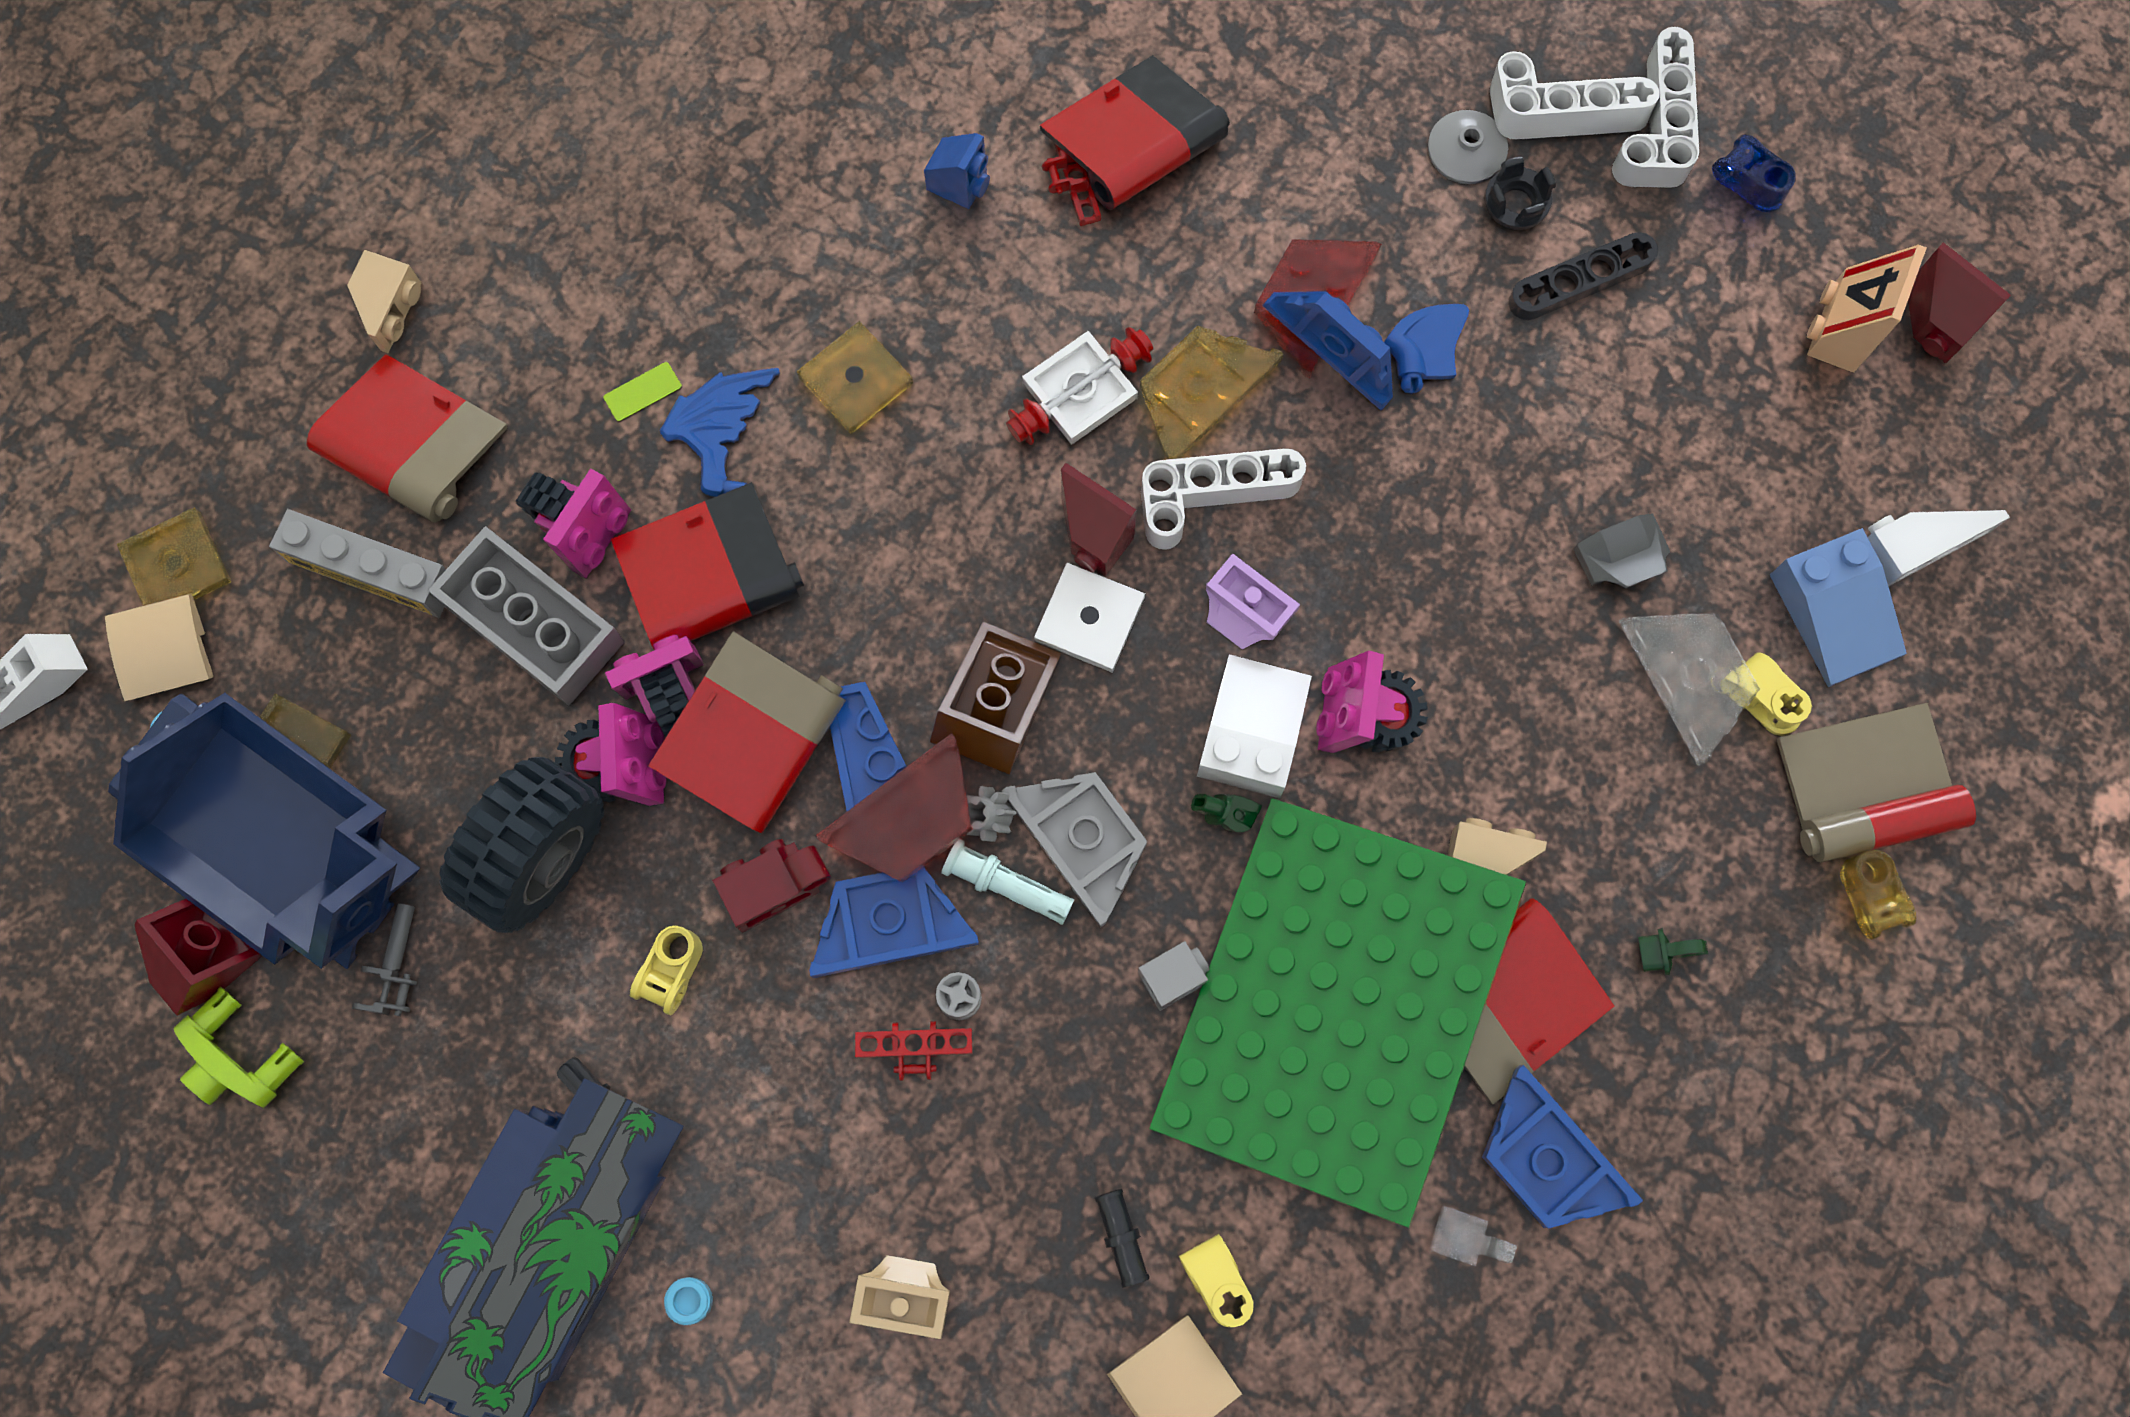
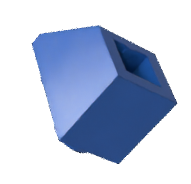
[924,133,990,209]

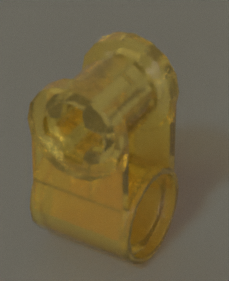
[1840,850,1917,940]

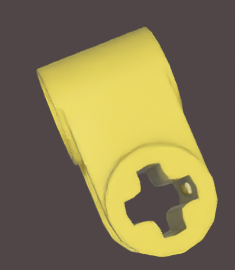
[1724,652,1812,736]
[629,926,703,1016]
[1179,1234,1254,1327]

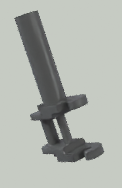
[351,904,417,1016]

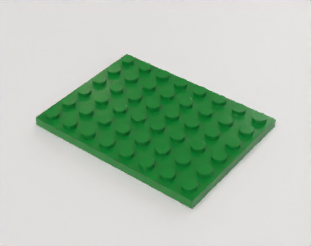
[1149,798,1526,1229]

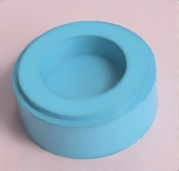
[664,1277,713,1325]

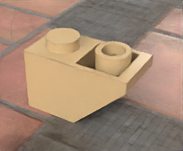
[347,250,422,353]
[1447,818,1547,875]

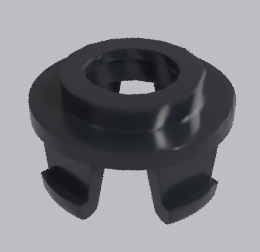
[1485,156,1556,230]

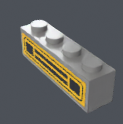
[269,509,446,618]

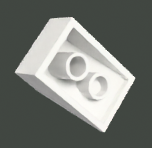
[1197,654,1312,798]

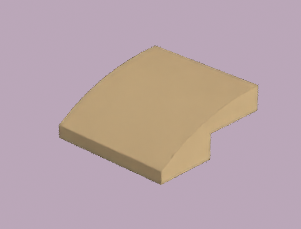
[105,593,214,701]
[1107,1315,1242,1417]

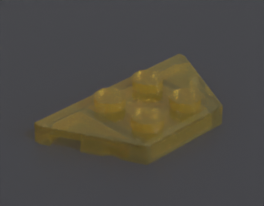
[1140,326,1284,460]

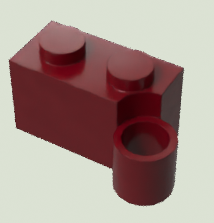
[712,839,831,933]

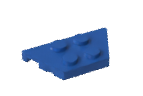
[1263,291,1393,410]
[809,865,979,978]
[1482,1065,1643,1229]

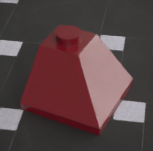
[1908,242,2011,363]
[1061,463,1137,577]
[134,899,262,1016]

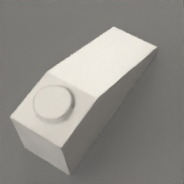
[1868,510,2010,586]
[0,634,88,730]

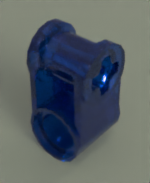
[1712,134,1796,212]

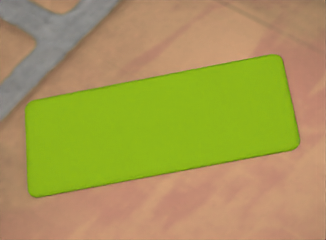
[603,362,682,421]

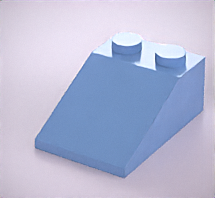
[1770,528,1907,687]

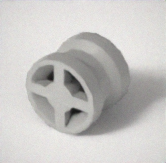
[936,972,982,1021]

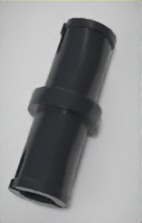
[1095,1189,1150,1288]

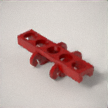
[1041,142,1101,226]
[855,1021,973,1081]

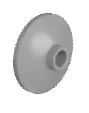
[1428,110,1508,184]

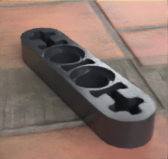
[1508,232,1658,320]

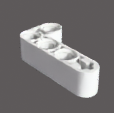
[1612,27,1699,188]
[1490,51,1660,139]
[1141,449,1306,550]

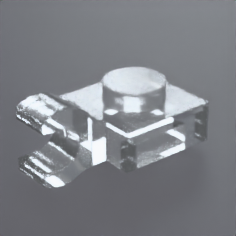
[1429,1206,1517,1266]

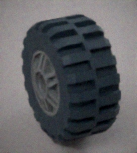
[439,757,604,933]

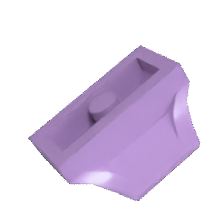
[1206,554,1300,649]

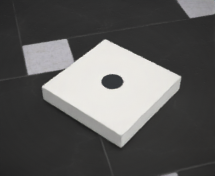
[1034,563,1145,673]

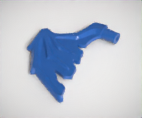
[660,368,780,497]

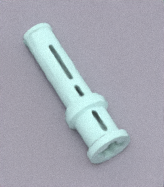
[942,838,1075,925]

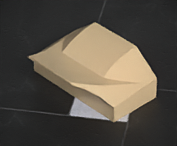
[849,1255,950,1339]

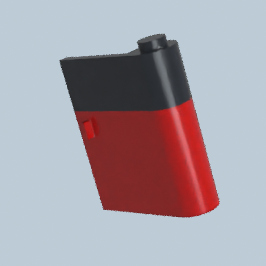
[1040,55,1230,210]
[611,482,804,650]

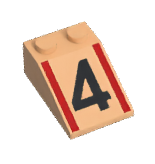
[1807,244,1927,373]

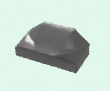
[1573,513,1670,588]

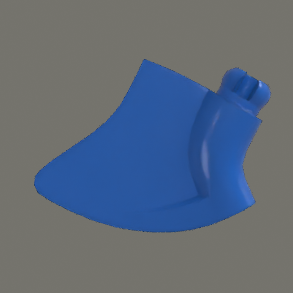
[1384,304,1469,393]

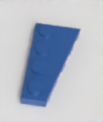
[830,682,942,859]

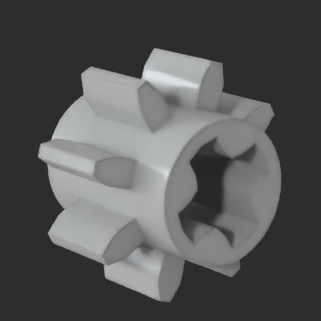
[959,786,1016,842]

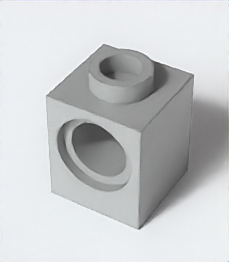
[1138,941,1210,1011]

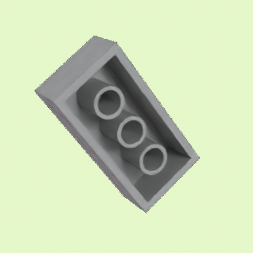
[428,526,625,706]

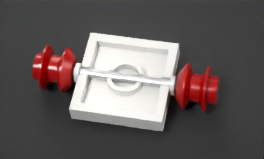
[1006,327,1153,445]

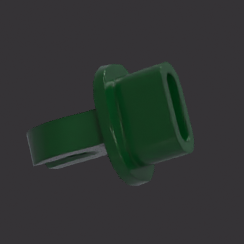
[1191,794,1262,832]
[1638,928,1709,975]

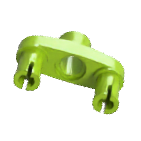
[174,986,305,1109]

